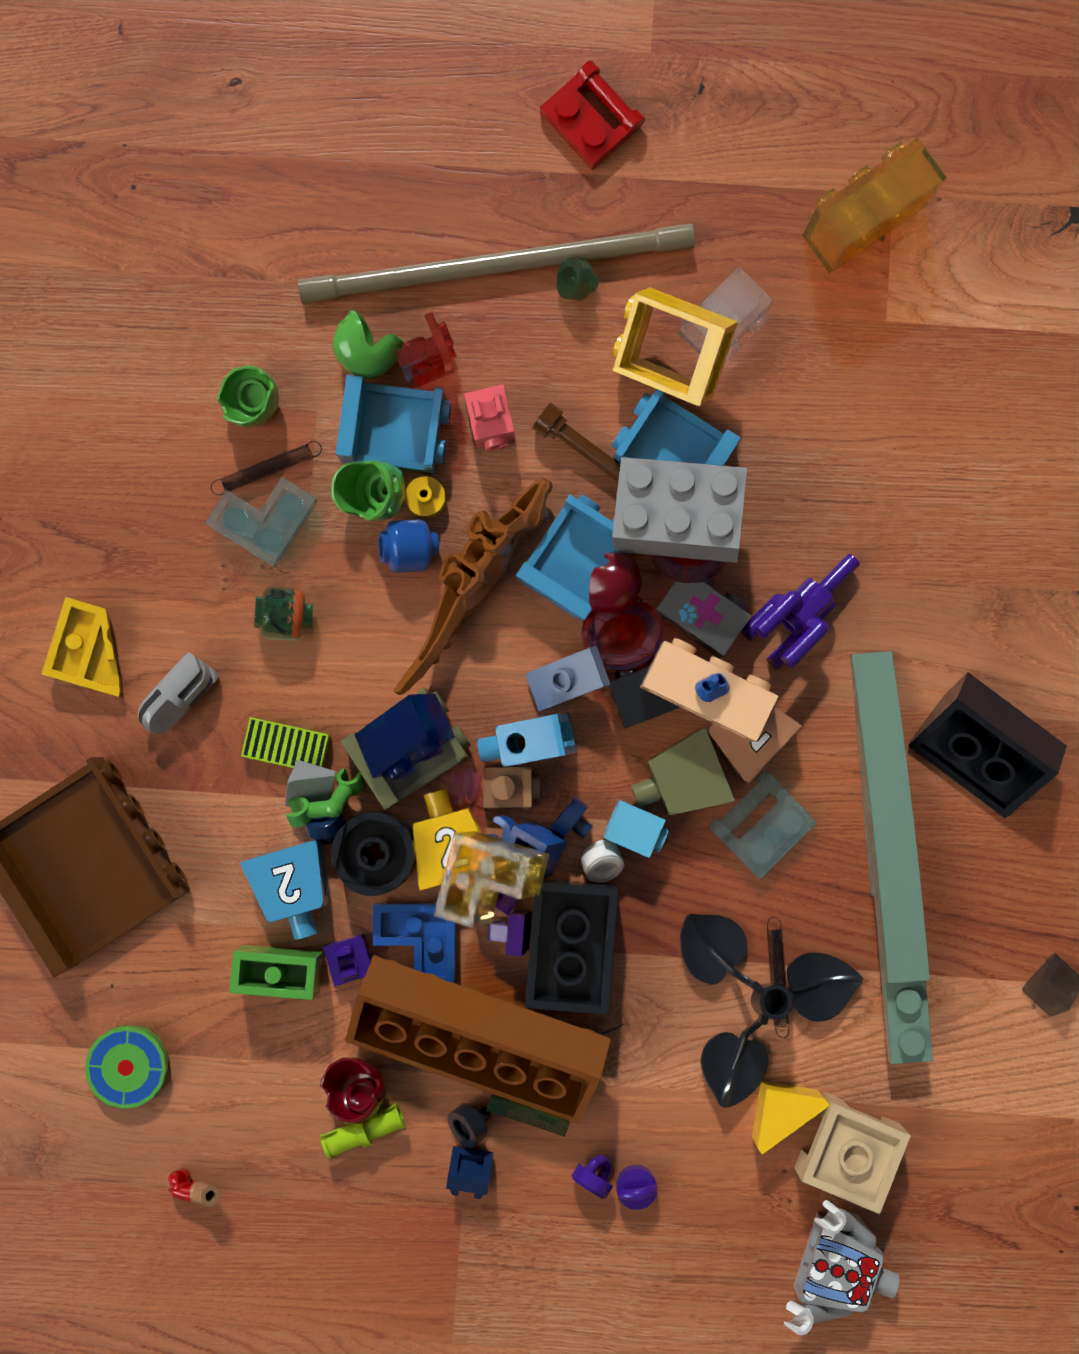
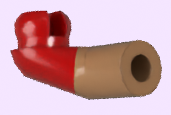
[167,1169,220,1207]

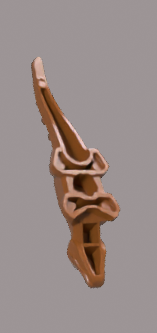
[394,478,553,695]

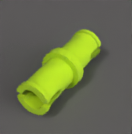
[320,1102,406,1160]

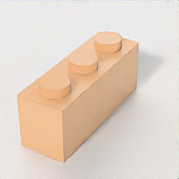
[640,638,778,742]

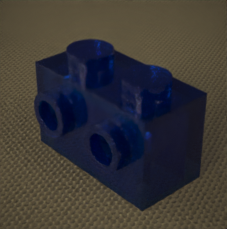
[354,694,455,780]

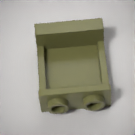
[341,688,471,810]

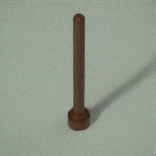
[532,402,620,482]

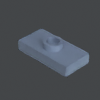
[525,646,610,711]

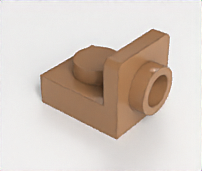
[483,767,540,809]

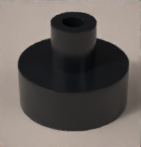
[448,1103,491,1148]

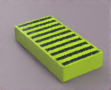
[241,717,330,768]

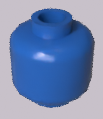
[378,519,439,573]

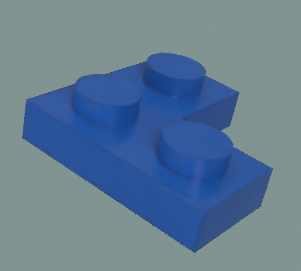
[373,903,456,984]

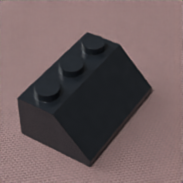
[908,672,1067,819]

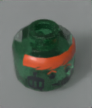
[254,587,313,641]

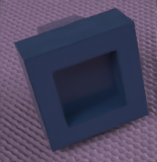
[446,1146,493,1199]

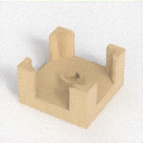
[794,1092,911,1214]

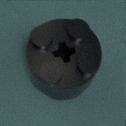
[331,810,416,896]

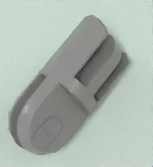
[138,652,218,734]

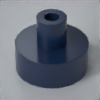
[550,796,593,839]
[304,812,346,844]

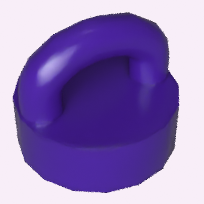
[571,1155,613,1199]
[616,1165,657,1210]

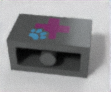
[653,569,751,658]

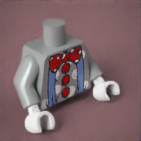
[784,1200,900,1336]

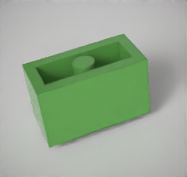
[229,945,324,1000]

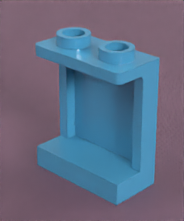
[335,375,451,474]
[612,389,741,466]
[516,494,629,623]

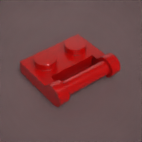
[540,60,645,170]

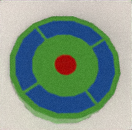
[85,1025,169,1109]

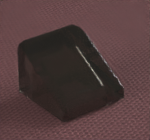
[1022,953,1079,1016]

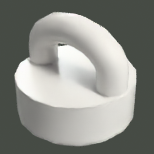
[580,840,624,883]

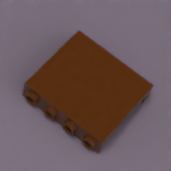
[0,757,189,977]

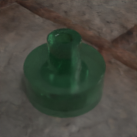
[557,258,599,301]

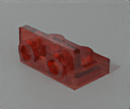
[395,312,457,389]

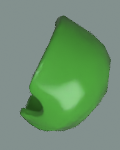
[217,365,279,428]

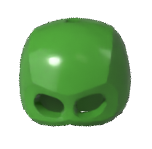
[332,310,406,379]
[331,460,405,521]

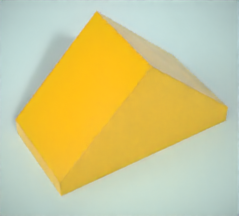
[752,1080,830,1155]

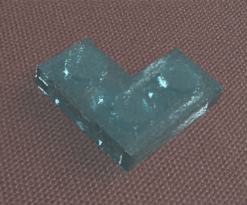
[205,477,318,568]

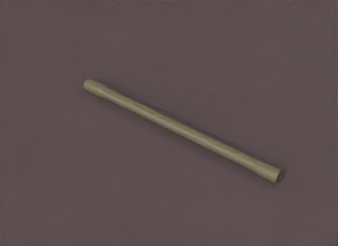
[298,223,695,304]

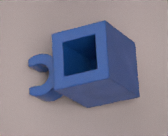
[484,815,568,882]

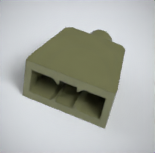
[631,728,735,815]

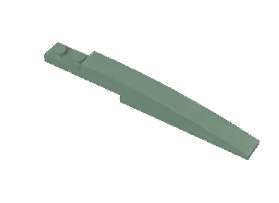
[850,651,933,1064]

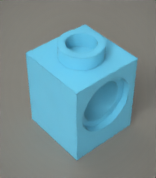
[603,799,669,858]

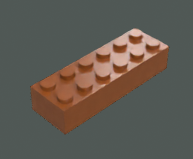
[345,955,611,1124]

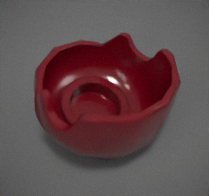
[589,552,642,614]
[320,1057,385,1124]

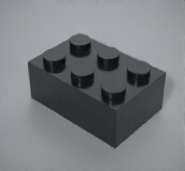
[525,878,618,1015]

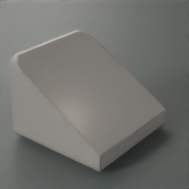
[285,760,336,807]

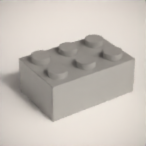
[612,457,747,563]

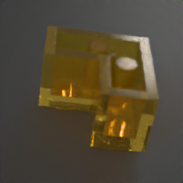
[434,831,549,928]

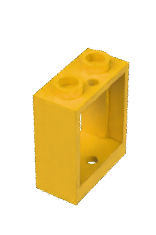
[612,287,738,407]

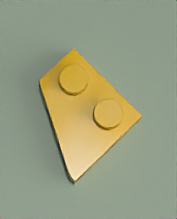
[41,597,122,697]

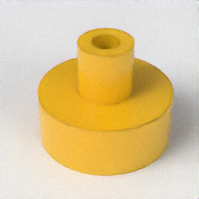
[405,476,446,519]

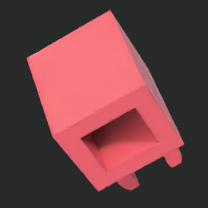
[464,384,515,451]

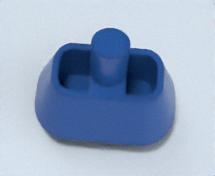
[695,673,730,702]

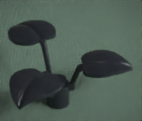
[680,914,863,1108]

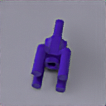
[741,554,860,670]

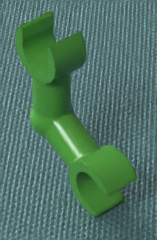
[286,767,365,827]

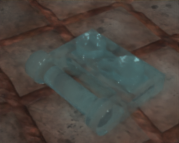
[708,770,817,879]

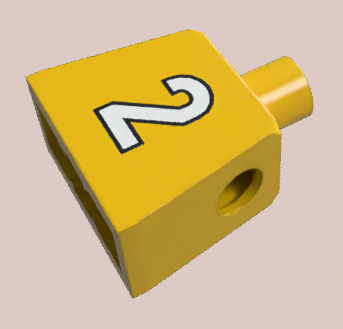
[413,789,497,890]

